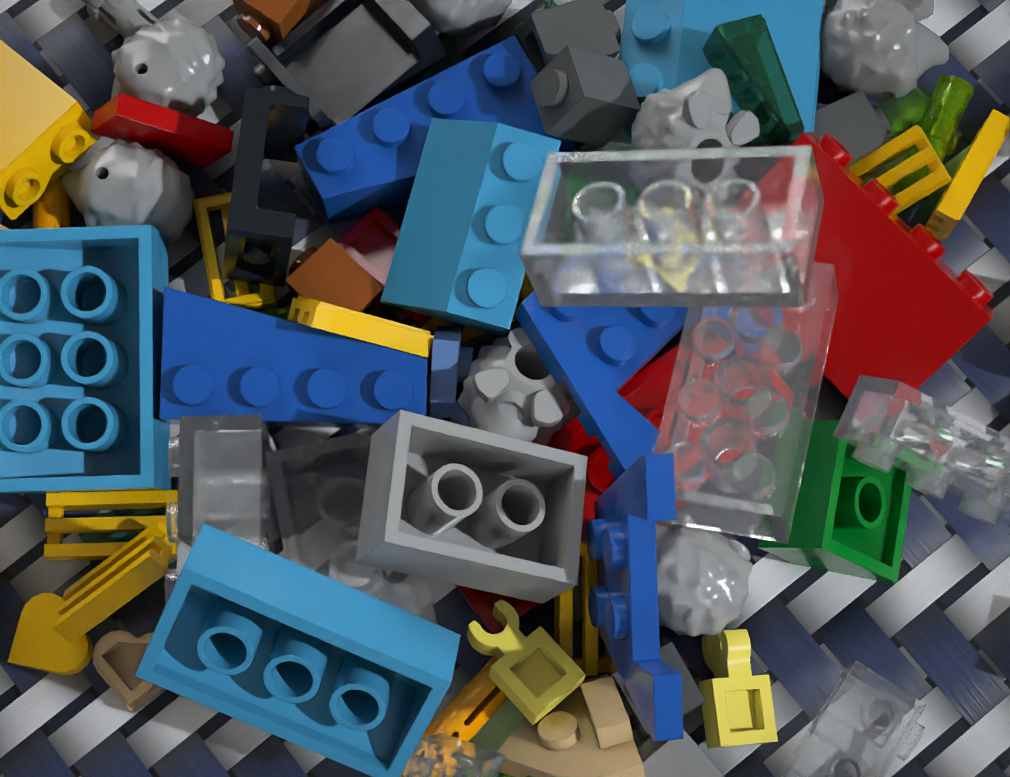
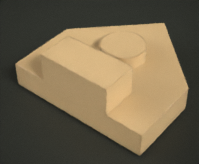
[495,673,646,777]

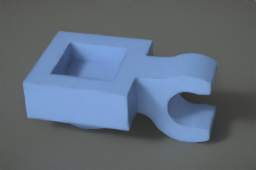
[427,326,474,427]

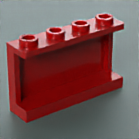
[706,132,995,428]

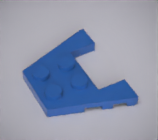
[515,230,776,480]
[586,453,683,741]

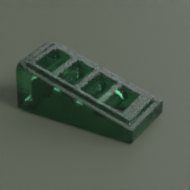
[702,14,805,158]

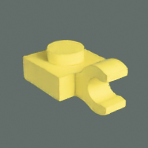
[699,629,778,749]

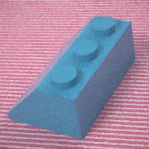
[380,118,561,337]

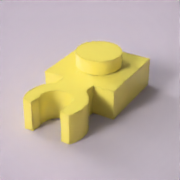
[466,599,586,725]

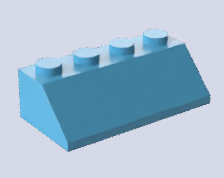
[134,523,461,777]

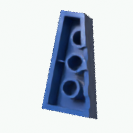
[294,35,575,225]
[159,286,427,429]

